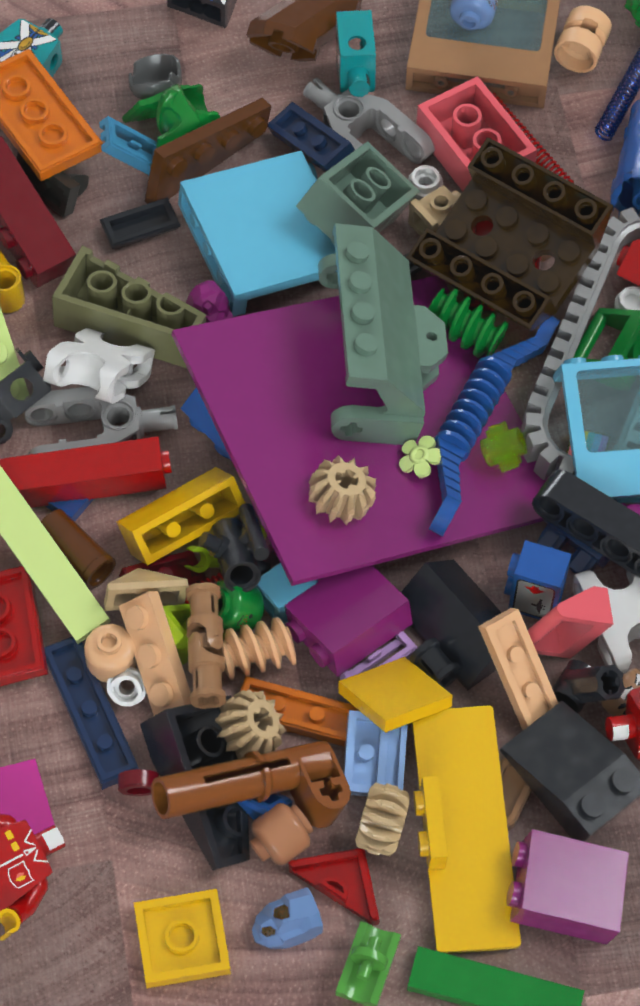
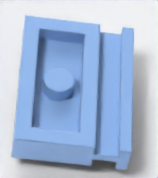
[343,710,408,796]

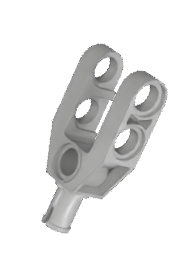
[303,78,435,164]
[24,386,178,455]

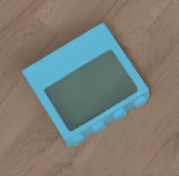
[553,355,640,504]

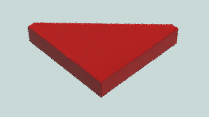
[288,848,380,926]

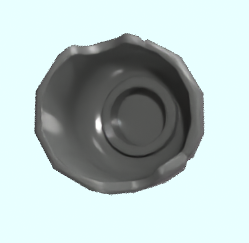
[128,53,182,100]

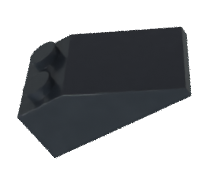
[500,701,640,842]

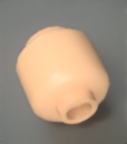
[84,624,137,683]

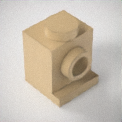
[408,185,461,236]

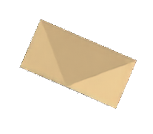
[104,568,189,611]

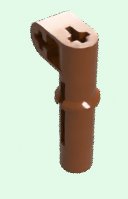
[151,740,351,828]

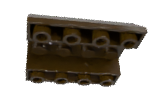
[406,137,613,331]

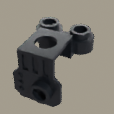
[0,348,52,444]

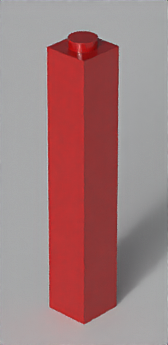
[0,436,172,508]

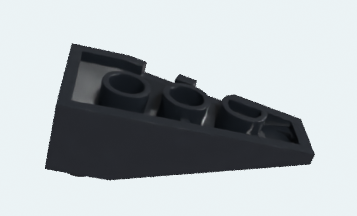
[140,695,250,871]

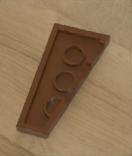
[144,97,272,204]

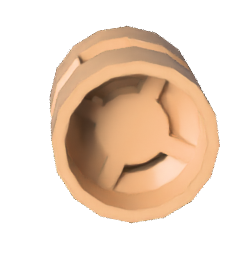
[554,6,612,73]

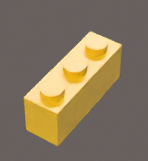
[116,467,245,566]

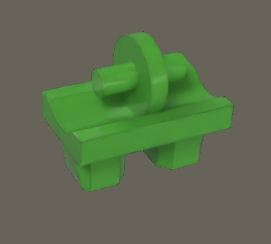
[336,921,401,1006]

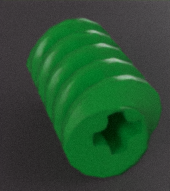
[428,288,509,358]

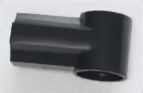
[552,660,625,713]

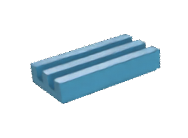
[99,116,157,175]

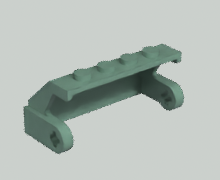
[318,223,448,445]

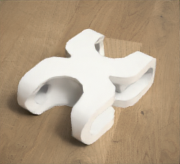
[43,328,155,404]
[573,570,640,674]

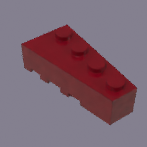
[0,136,76,288]

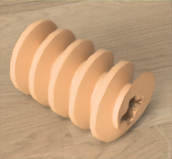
[223,617,297,680]

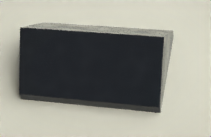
[401,559,502,691]

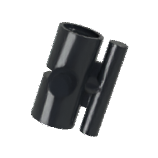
[198,503,271,592]

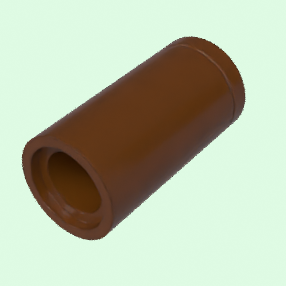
[41,509,116,589]

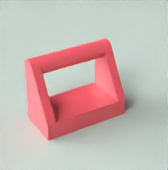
[528,586,613,659]

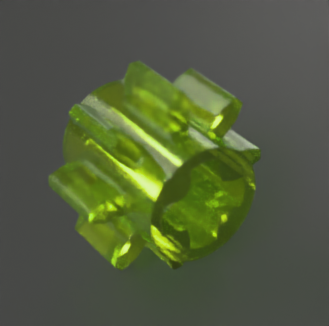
[480,421,528,473]

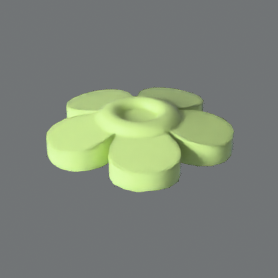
[399,436,442,478]

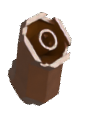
[246,0,362,62]

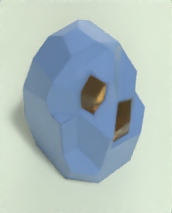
[252,887,323,949]

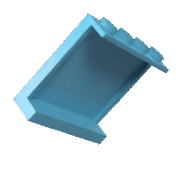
[178,150,337,317]

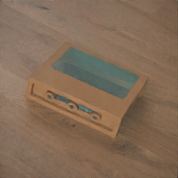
[405,0,560,109]

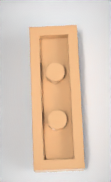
[119,591,191,716]
[478,608,558,730]

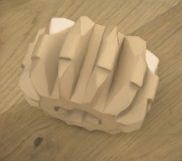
[308,455,376,525]
[215,689,286,759]
[355,783,410,857]

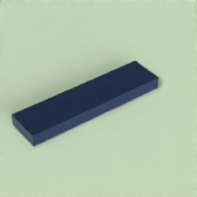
[44,637,139,790]

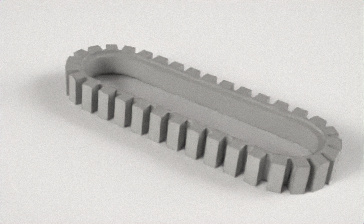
[520,207,640,480]

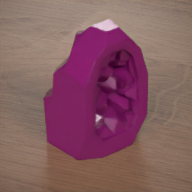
[186,280,233,323]

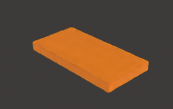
[0,49,103,181]

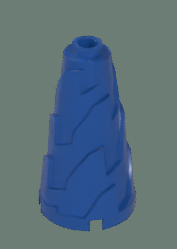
[610,99,640,218]

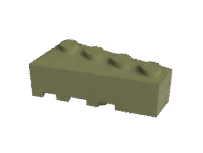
[52,245,206,369]

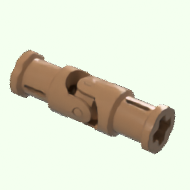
[186,582,226,709]

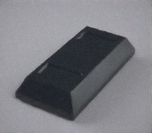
[100,197,181,249]

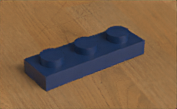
[268,102,355,172]

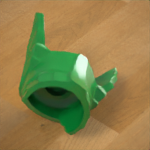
[122,83,220,148]

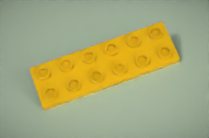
[412,706,521,954]

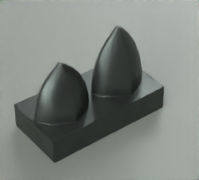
[16,152,89,218]

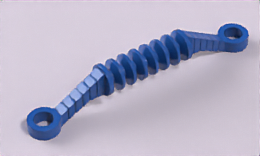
[429,316,561,537]

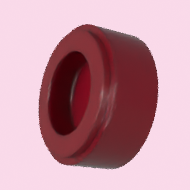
[118,769,159,796]

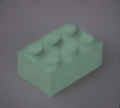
[296,141,420,246]

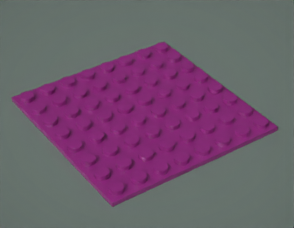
[171,276,549,586]

